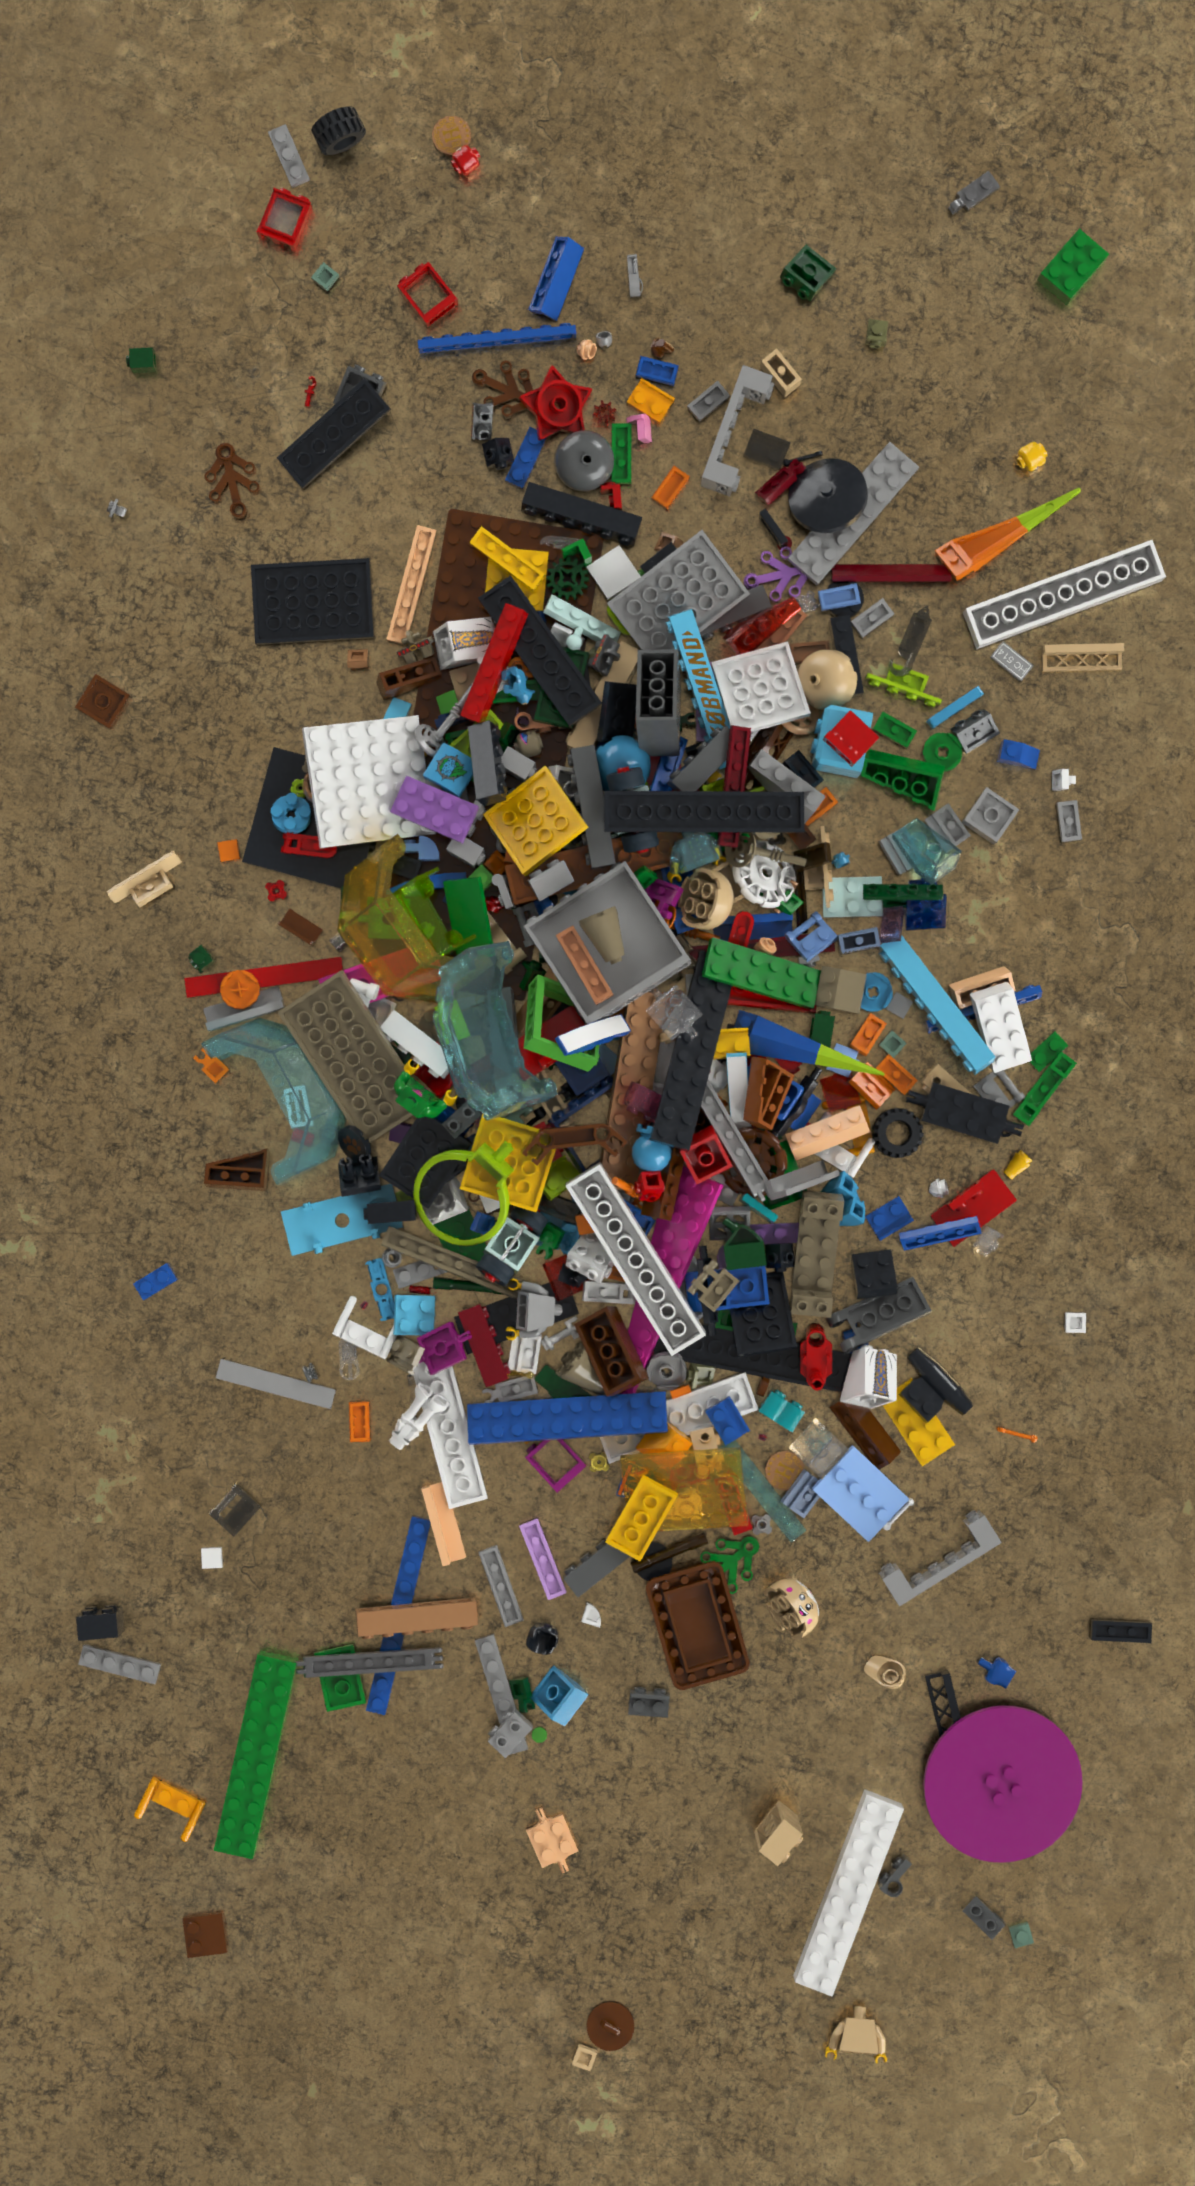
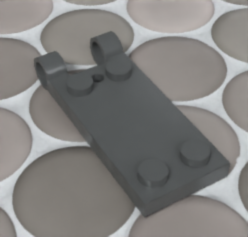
[826,1277,932,1354]

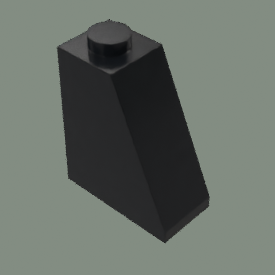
[363,1200,417,1224]

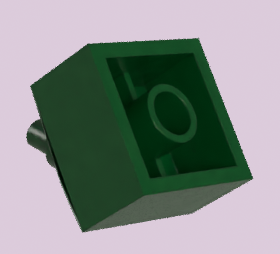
[722,1217,767,1270]

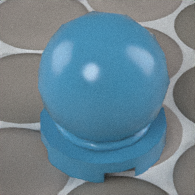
[632,1124,671,1172]

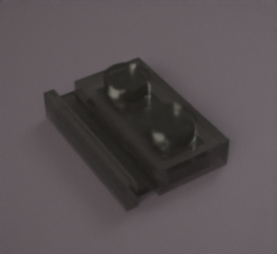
[743,429,791,470]

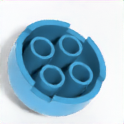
[596,735,651,791]

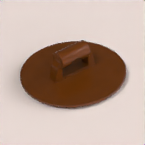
[587,2002,634,2051]

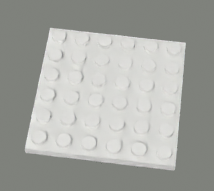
[302,715,436,848]

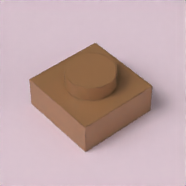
[347,649,368,669]

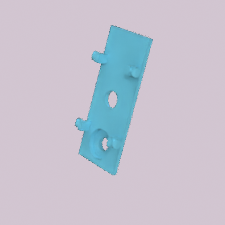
[281,1184,403,1256]

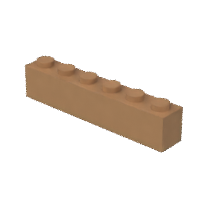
[355,1598,478,1639]

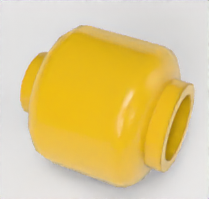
[1016,442,1047,472]

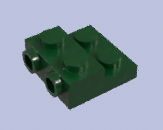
[780,244,836,301]

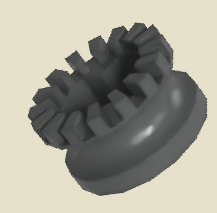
[302,1363,318,1383]

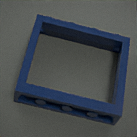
[547,1076,647,1174]

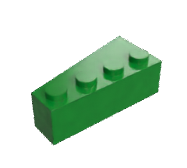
[861,749,945,811]

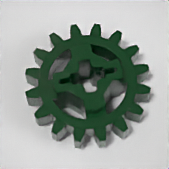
[546,557,589,601]

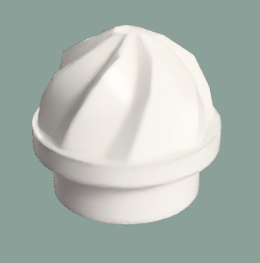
[929,1178,949,1198]

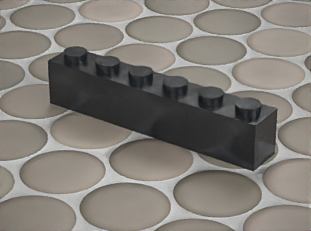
[521,482,642,546]

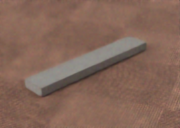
[216,1359,336,1409]

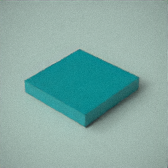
[738,1193,778,1224]

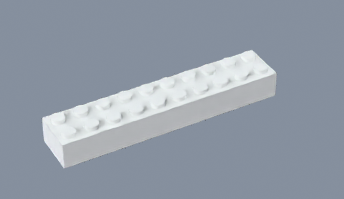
[963,540,1166,650]
[565,1162,706,1356]
[793,1789,904,1996]

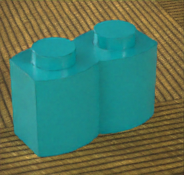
[758,1389,805,1433]

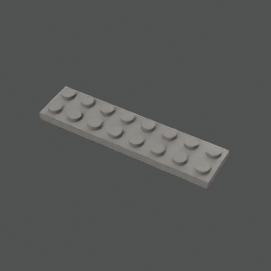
[787,442,919,585]

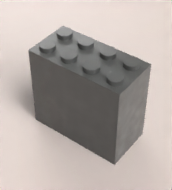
[636,649,681,756]

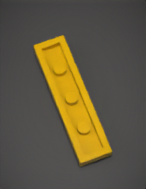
[470,526,545,591]

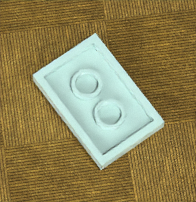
[822,876,883,918]

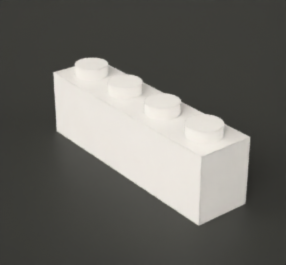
[380,1010,459,1079]

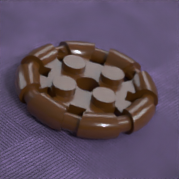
[720,1126,788,1198]

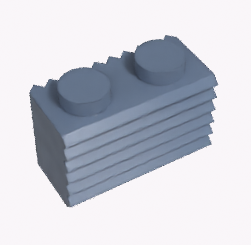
[837,927,881,955]

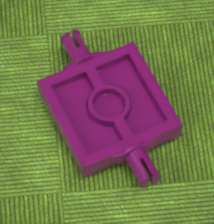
[417,1322,472,1375]

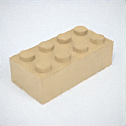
[754,1801,803,1866]

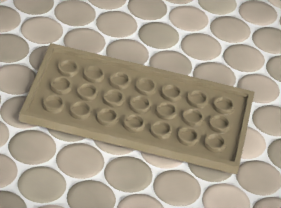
[278,970,413,1142]

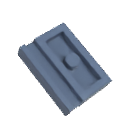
[780,1469,820,1518]

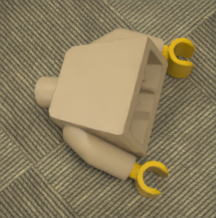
[825,2006,887,2064]

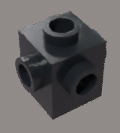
[482,438,514,470]
[765,1243,794,1272]

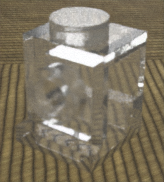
[973,1225,1004,1258]

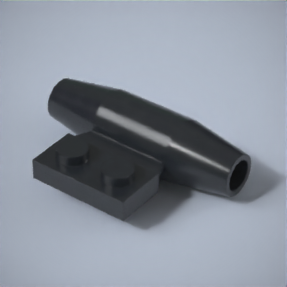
[899,1347,974,1423]

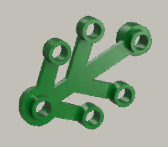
[700,1536,759,1594]

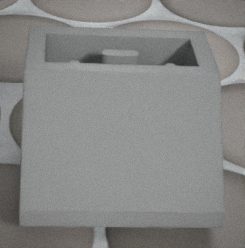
[527,859,574,901]

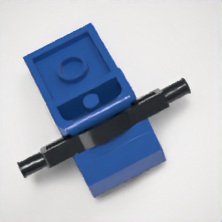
[748,1056,823,1138]
[684,1245,769,1336]

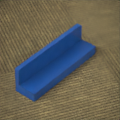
[528,237,584,321]
[713,912,793,941]

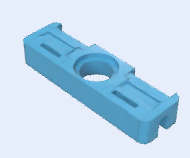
[926,686,984,729]
[365,1258,394,1321]

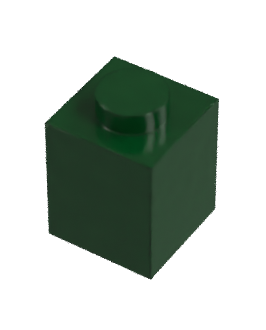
[126,347,157,373]

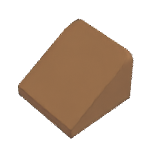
[654,532,684,552]

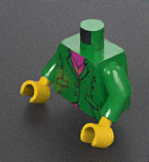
[394,1059,458,1118]

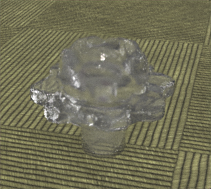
[796,591,819,612]

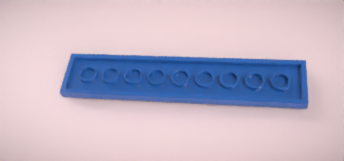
[467,1391,668,1445]

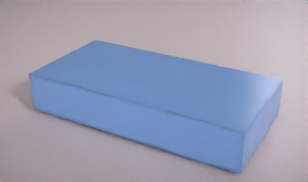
[817,583,861,612]

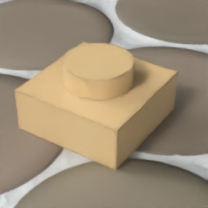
[572,2044,597,2072]

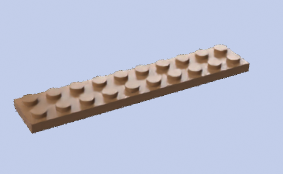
[600,991,668,1190]

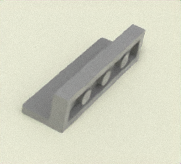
[203,986,285,1031]

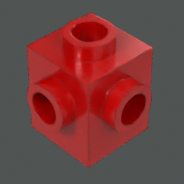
[634,1171,665,1202]

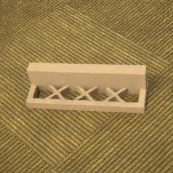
[1042,643,1124,672]

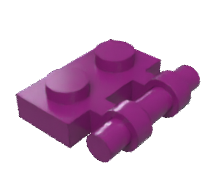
[644,879,684,919]

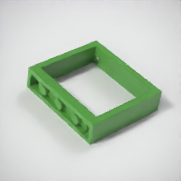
[524,974,600,1072]

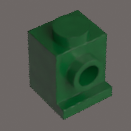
[189,945,216,974]

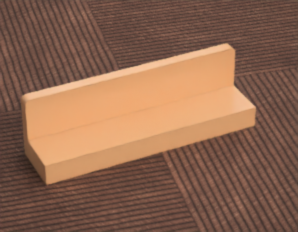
[421,1482,466,1566]

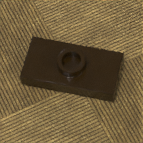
[793,842,832,872]

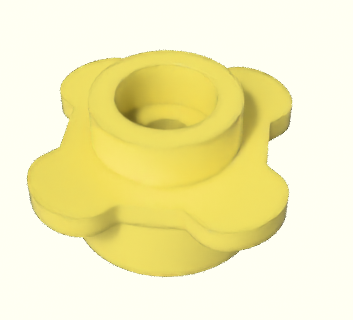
[589,1452,609,1472]

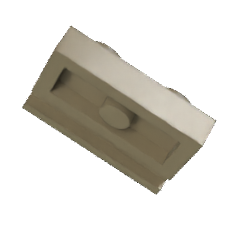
[386,1335,425,1375]

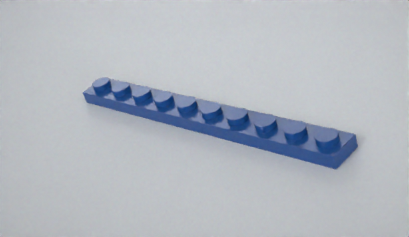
[366,1516,431,1715]

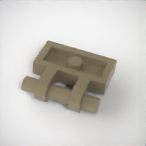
[687,1259,739,1312]

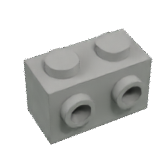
[488,1708,533,1758]

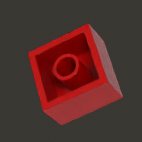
[679,1125,733,1184]

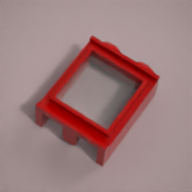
[256,188,313,252]

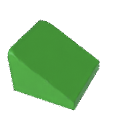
[436,690,458,714]

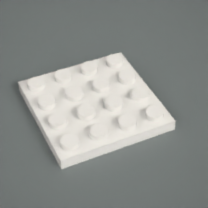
[711,641,810,732]

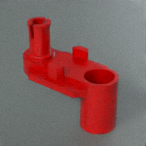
[800,1323,832,1391]

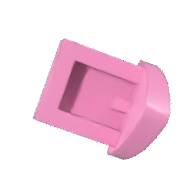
[626,414,652,443]

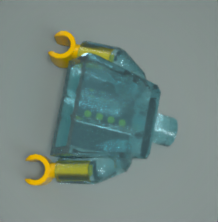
[667,833,726,883]

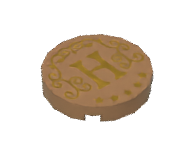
[432,116,471,157]
[765,1450,804,1491]

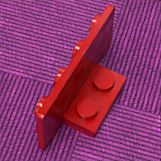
[518,1006,585,1080]
[930,1169,1017,1247]

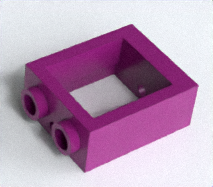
[525,1439,587,1493]

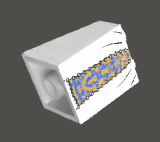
[433,617,495,670]
[840,1345,897,1409]

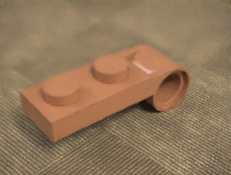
[514,712,566,733]

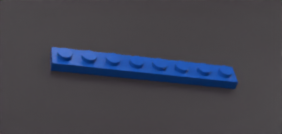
[418,323,576,353]

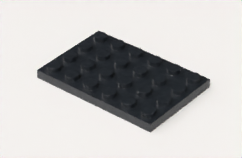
[251,558,374,645]

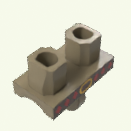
[396,630,434,665]

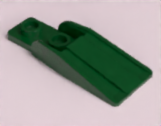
[535,1365,592,1399]

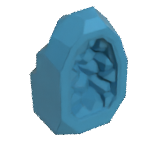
[559,1220,581,1255]

